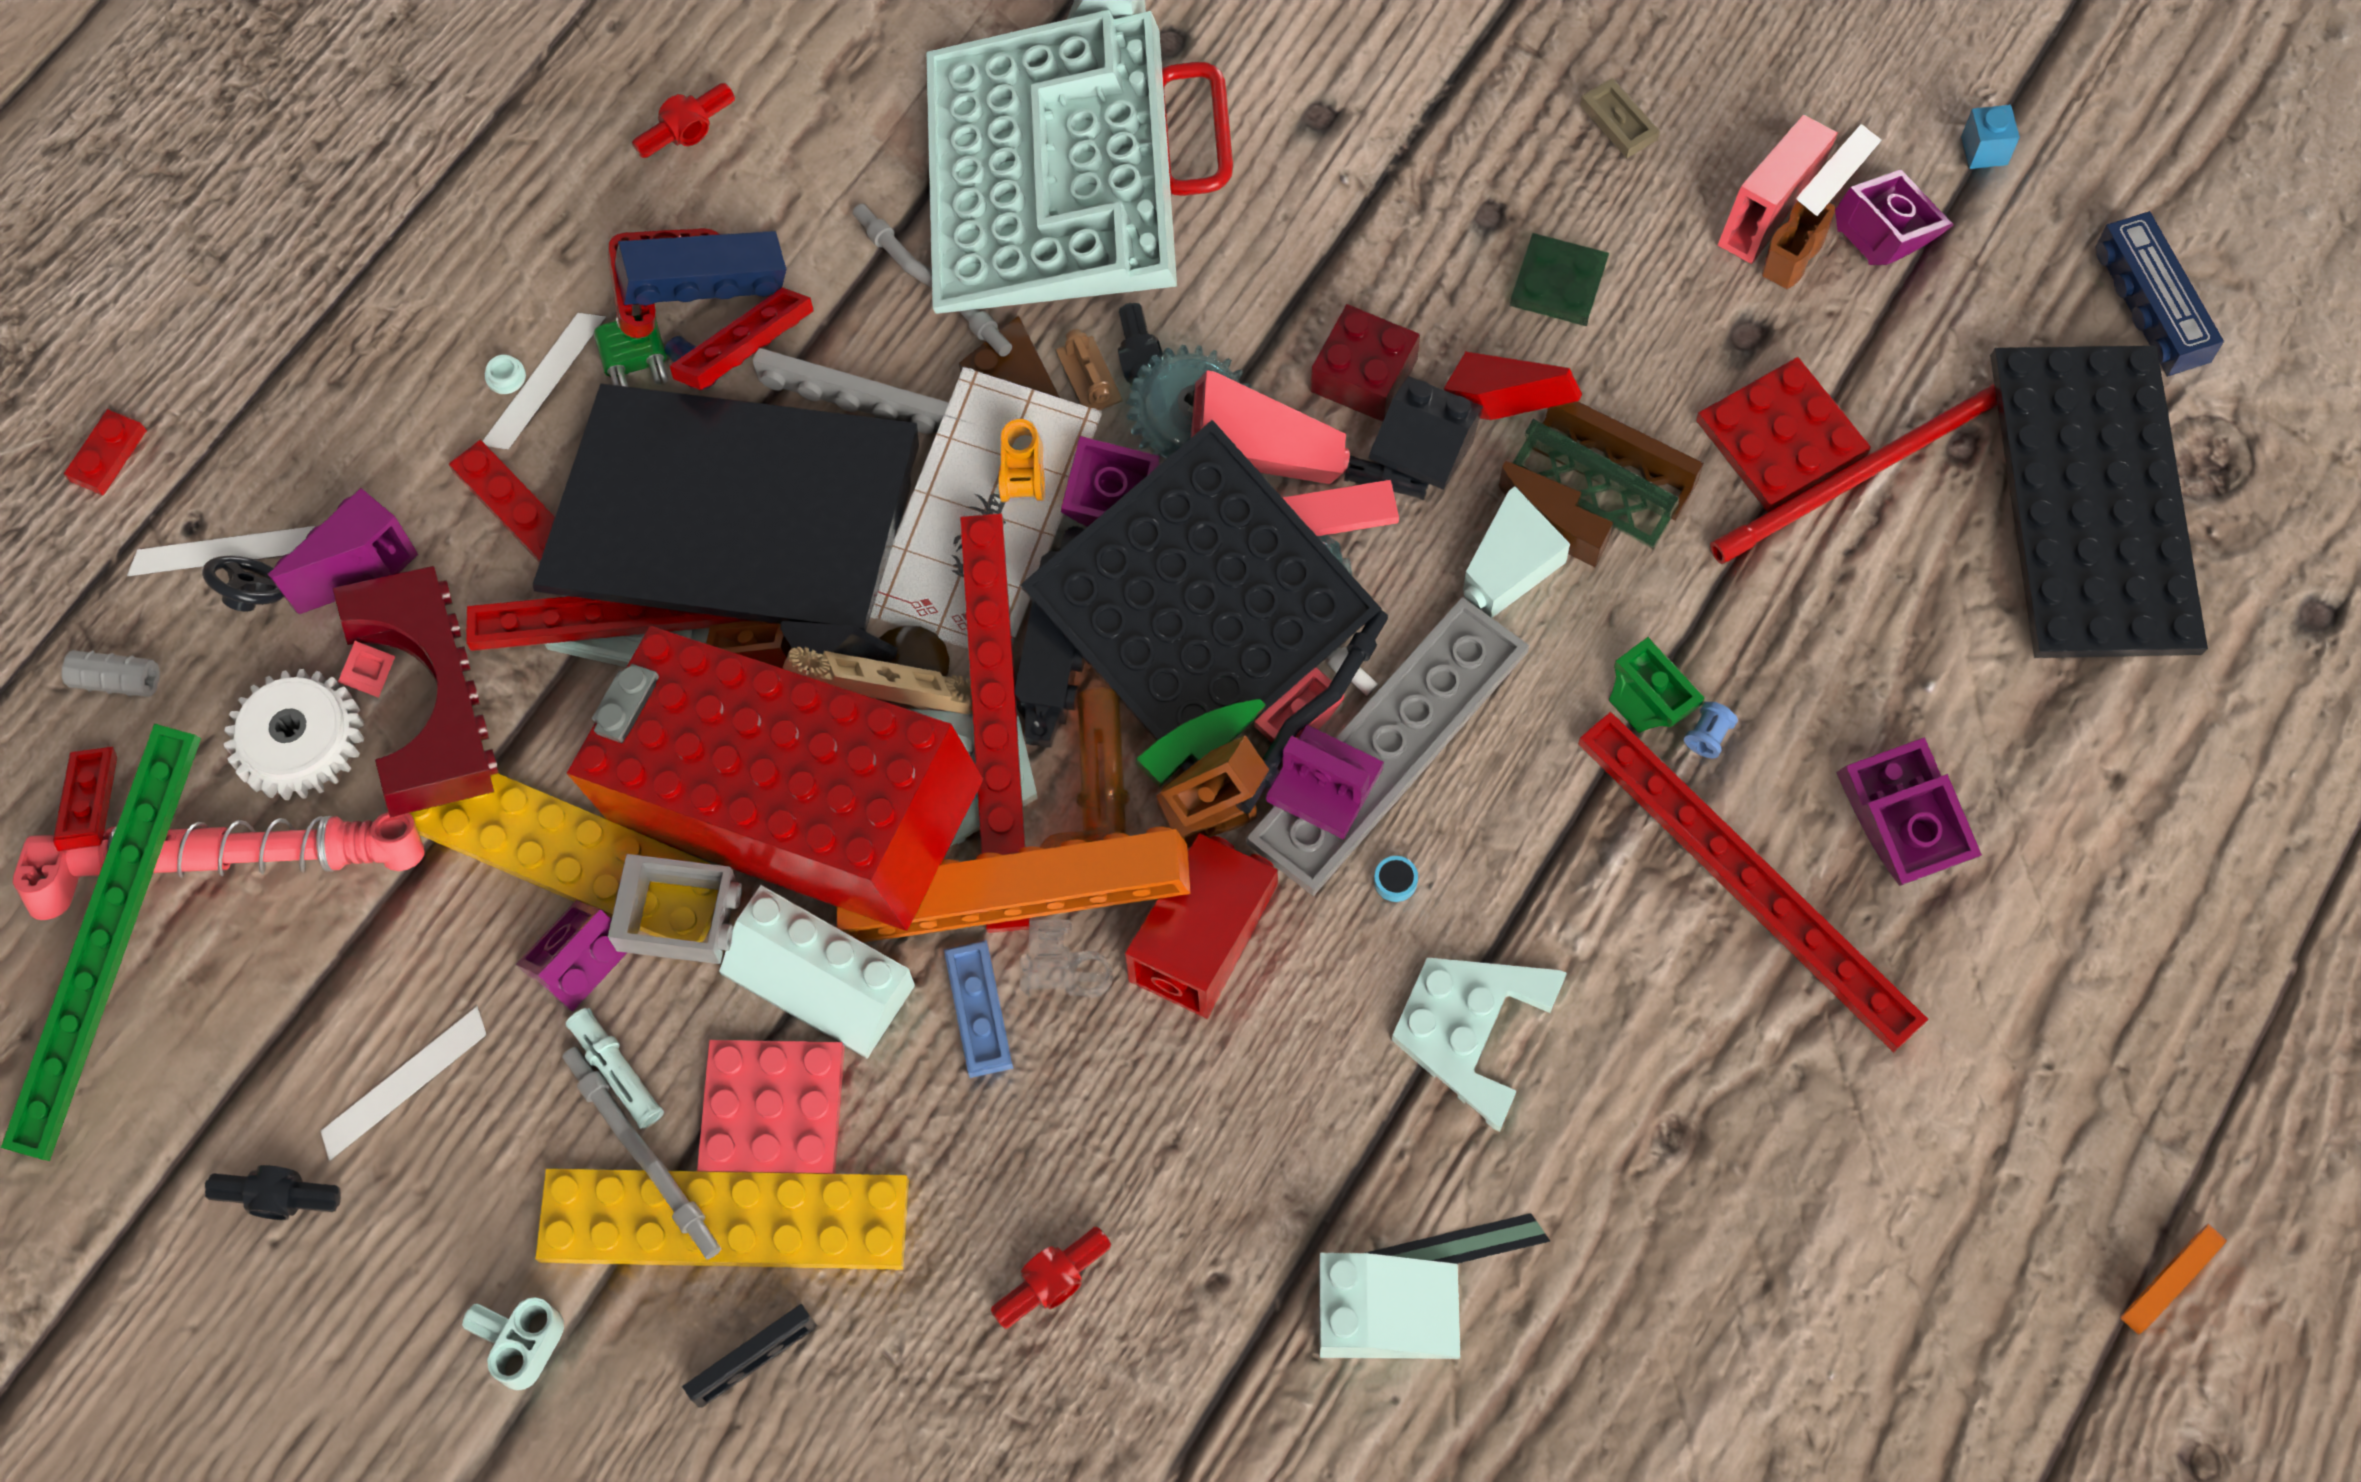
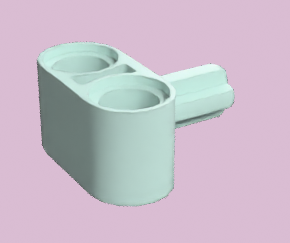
[462,1297,564,1390]

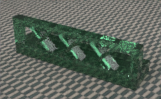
[1513,419,1679,549]

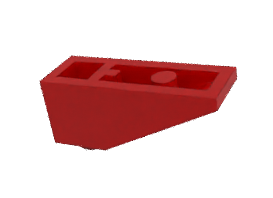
[1443,351,1582,420]

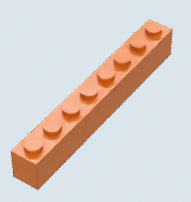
[837,826,1191,943]

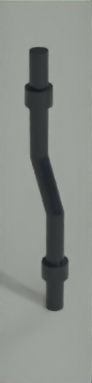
[1236,610,1389,813]

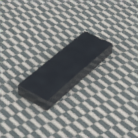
[682,1304,817,1408]

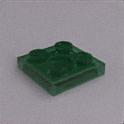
[1510,233,1609,326]

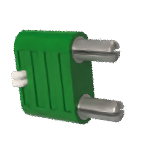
[594,315,668,387]

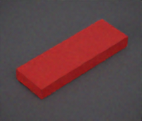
[53,747,117,851]

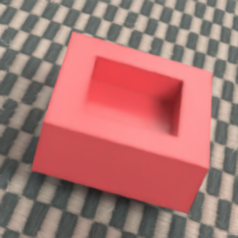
[338,641,395,698]

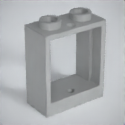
[608,854,742,964]

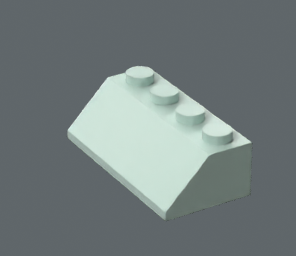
[719,885,915,1059]

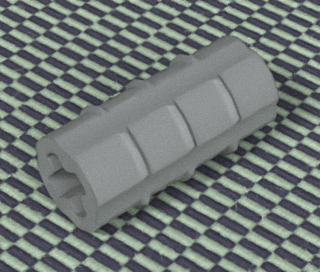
[62,650,160,697]

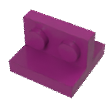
[1266,725,1384,840]
[516,900,627,1012]

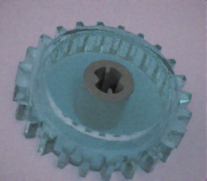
[1126,345,1251,459]

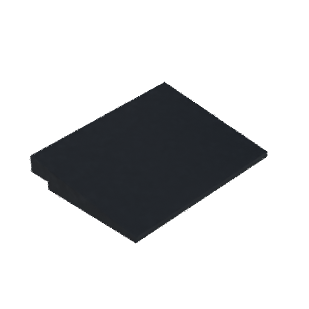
[532,383,919,631]

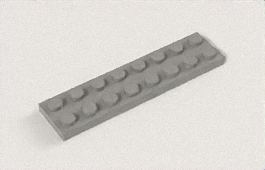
[1246,597,1529,896]

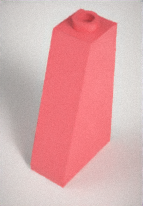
[1717,115,1838,264]
[1191,370,1350,484]

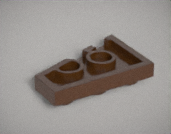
[959,315,1061,401]

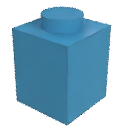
[1961,105,2020,169]

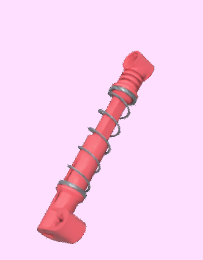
[13,812,424,920]

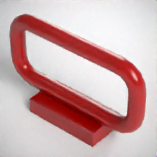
[1162,62,1233,196]

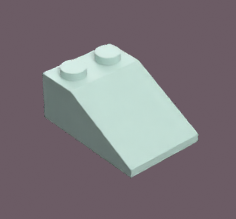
[1319,1253,1460,1359]

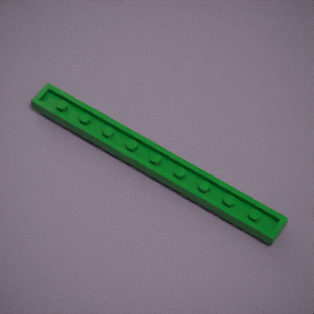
[1,723,201,1161]

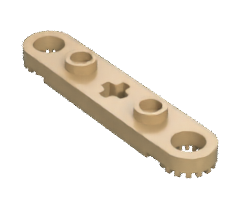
[783,647,973,714]

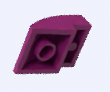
[1060,436,1160,527]
[1836,737,1982,886]

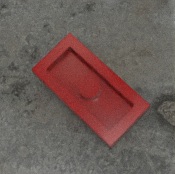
[63,409,147,496]

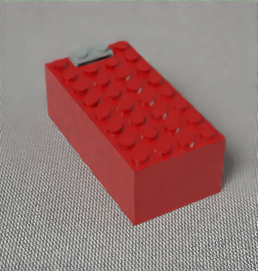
[566,626,984,931]

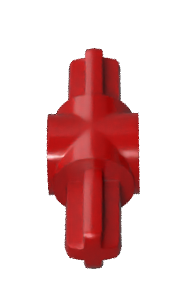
[632,83,735,158]
[991,1227,1112,1329]

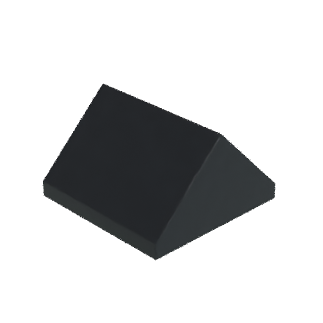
[780,621,898,670]

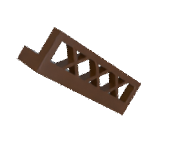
[1530,401,1704,521]

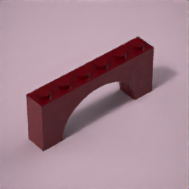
[333,566,499,818]

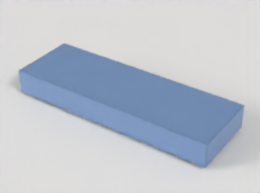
[944,940,1013,1078]

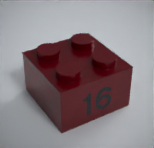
[1311,304,1420,422]

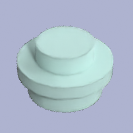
[485,355,526,394]

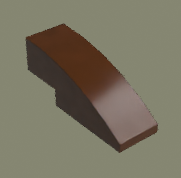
[1499,460,1613,568]

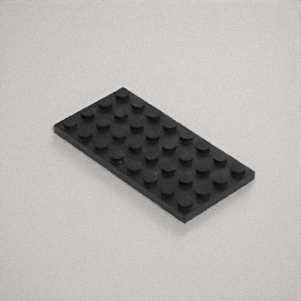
[1990,345,2208,658]

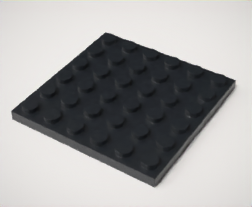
[1020,420,1382,772]

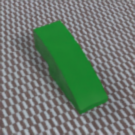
[1135,699,1266,788]

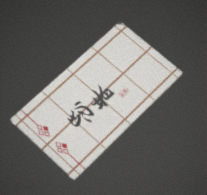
[870,367,1102,649]

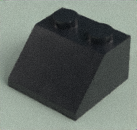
[1368,376,1483,490]

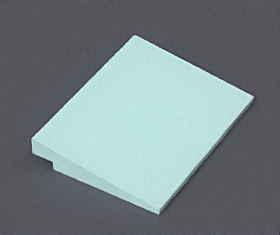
[926,10,1177,314]

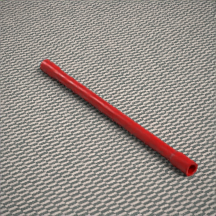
[1710,384,1997,564]

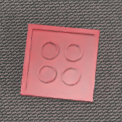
[697,1040,845,1174]

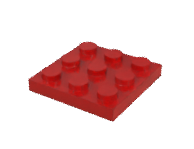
[1696,357,1871,512]

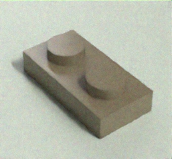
[1580,78,1660,159]

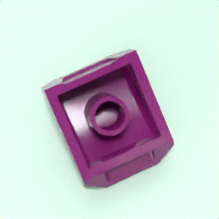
[1835,169,1953,265]

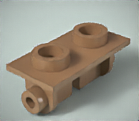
[1055,329,1123,412]

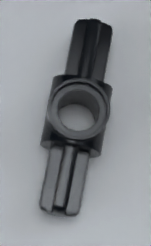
[1118,302,1167,418]
[205,1165,341,1220]

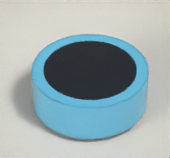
[1374,856,1418,902]

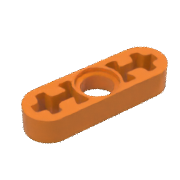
[2120,1223,2227,1335]

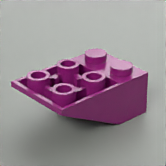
[268,488,419,614]

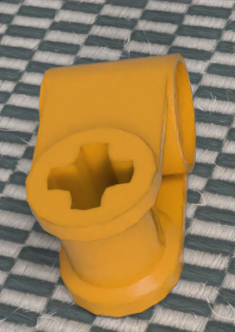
[999,419,1045,502]

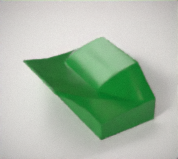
[1609,637,1705,733]

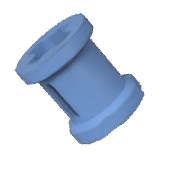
[1684,702,1738,759]

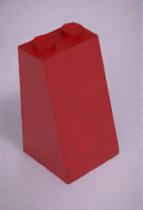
[1125,833,1278,1019]

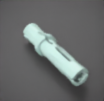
[566,1008,664,1129]

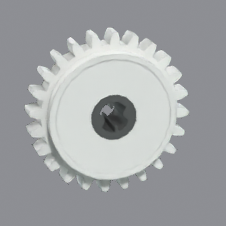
[224,669,364,800]

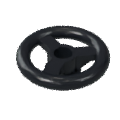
[202,556,284,612]

